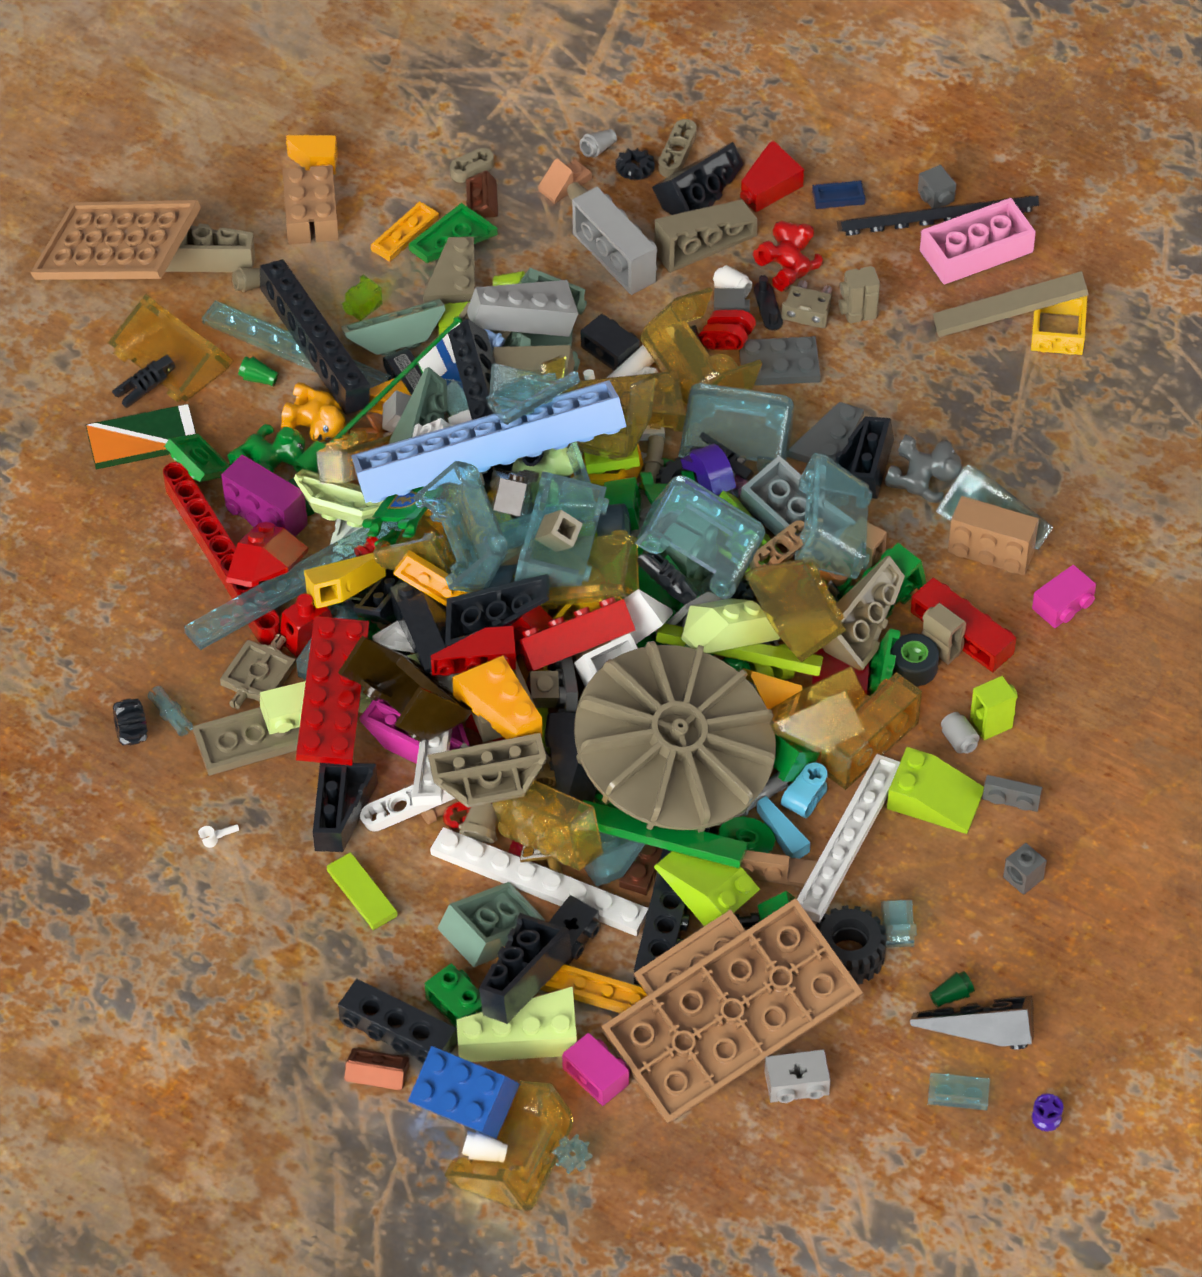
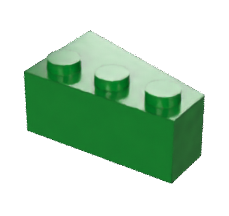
[772,721,821,782]

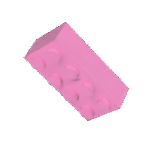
[920,198,1036,285]

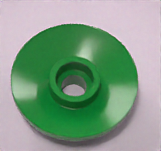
[719,817,775,853]

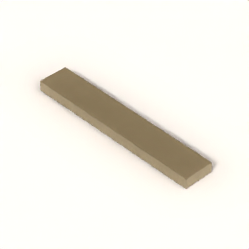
[933,271,1089,337]

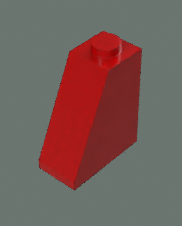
[740,140,804,212]

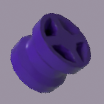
[1032,1094,1063,1132]

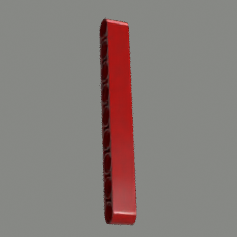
[163,462,280,645]

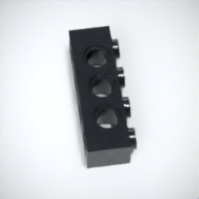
[338,978,458,1064]

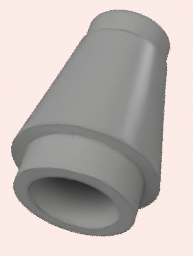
[580,129,617,157]

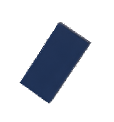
[812,181,865,209]

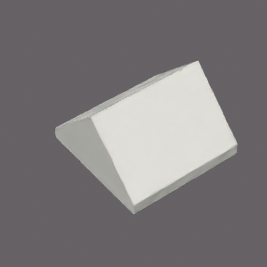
[611,589,673,644]

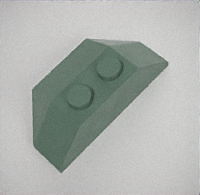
[341,299,445,356]

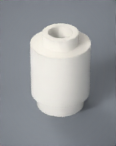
[713,265,752,298]

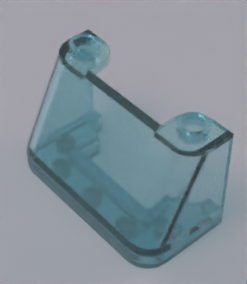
[678,383,794,472]
[794,453,872,579]
[413,461,508,592]
[514,471,610,587]
[635,476,765,599]

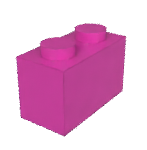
[1032,565,1096,628]
[562,1033,629,1106]

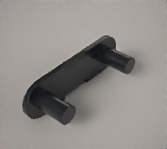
[754,275,783,331]

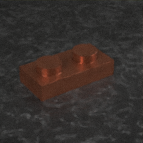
[619,842,663,895]

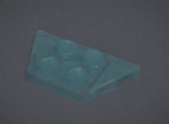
[486,372,580,425]

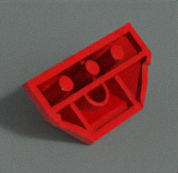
[226,522,308,587]

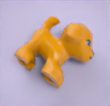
[281,382,347,442]

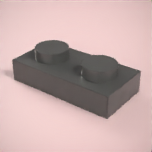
[983,775,1042,812]

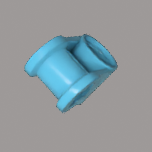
[781,763,827,818]

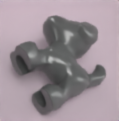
[885,434,962,503]

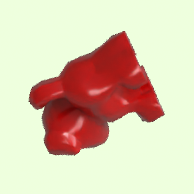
[753,221,823,292]

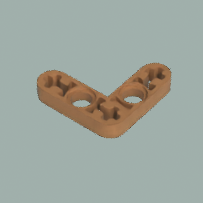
[749,521,851,586]

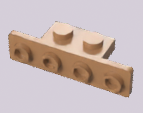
[740,850,818,887]

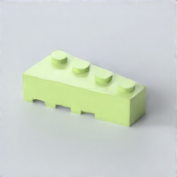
[457,987,577,1062]

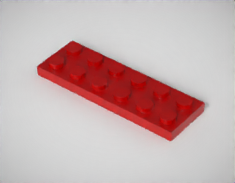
[296,616,369,766]

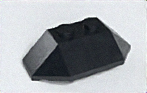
[343,553,425,625]

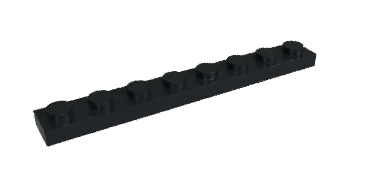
[837,195,1039,236]

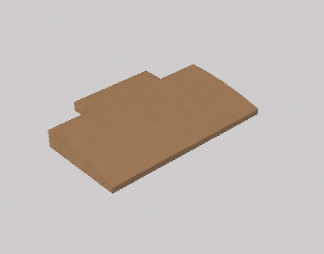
[601,898,863,1124]

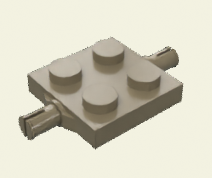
[220,634,296,710]

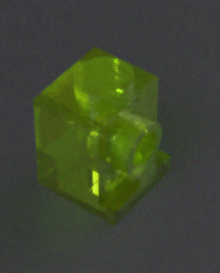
[342,274,383,321]

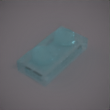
[928,1073,990,1110]

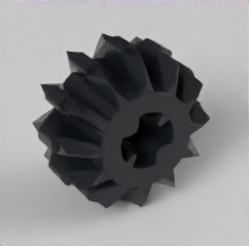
[113,698,148,745]

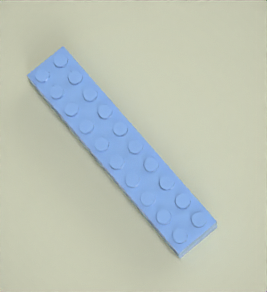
[351,380,626,503]

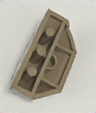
[428,733,546,807]

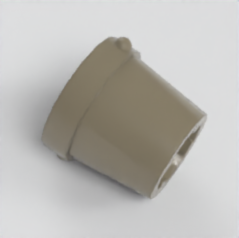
[458,803,500,844]

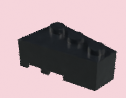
[822,416,894,499]
[313,763,378,852]

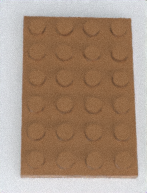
[30,200,201,280]

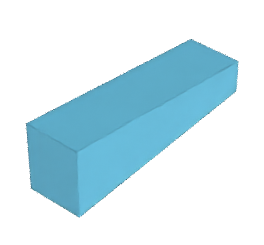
[757,796,810,859]

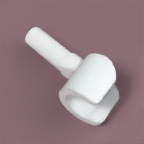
[198,824,239,848]

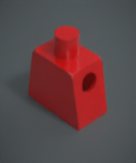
[280,594,333,658]

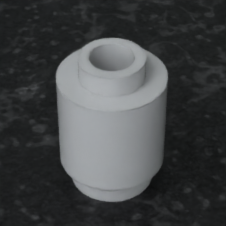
[941,712,980,754]

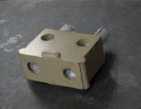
[781,280,832,328]

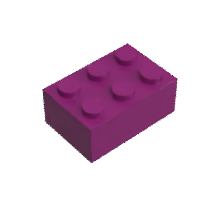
[221,455,308,537]

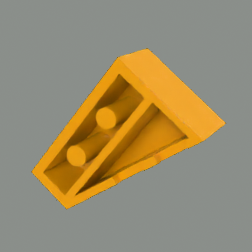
[452,656,542,739]

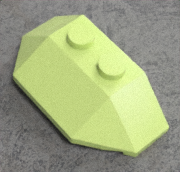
[294,469,384,528]
[681,598,781,653]

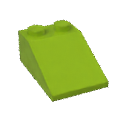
[887,747,984,834]
[654,851,760,926]

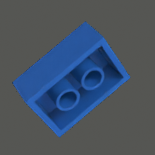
[408,1046,520,1139]

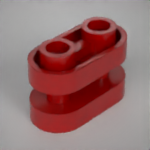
[699,310,756,350]

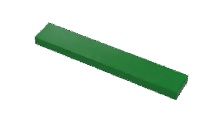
[574,800,748,868]

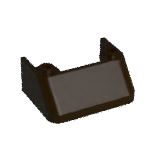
[338,636,472,742]

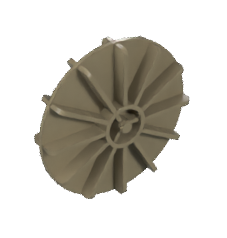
[574,641,776,833]

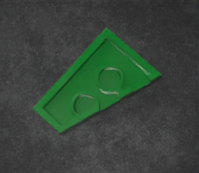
[409,203,498,263]

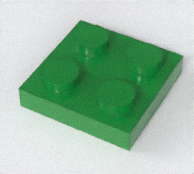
[164,433,230,482]

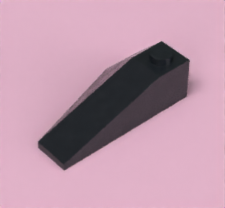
[544,712,597,830]

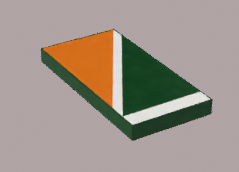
[86,404,196,470]

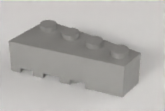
[467,280,578,337]

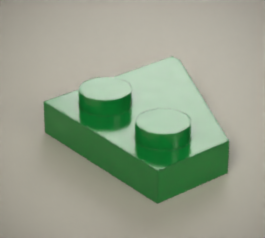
[867,628,900,704]

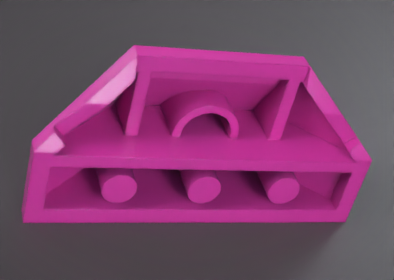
[360,698,470,764]

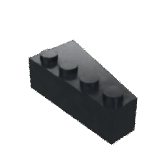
[479,913,572,1024]

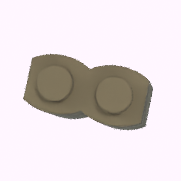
[921,603,966,665]

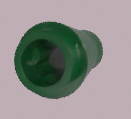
[929,971,975,1008]

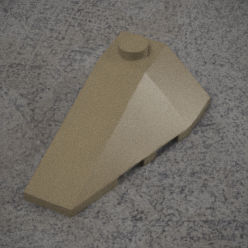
[810,556,905,670]

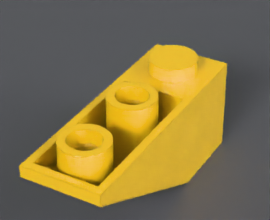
[304,551,386,608]

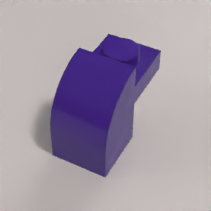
[681,443,736,496]

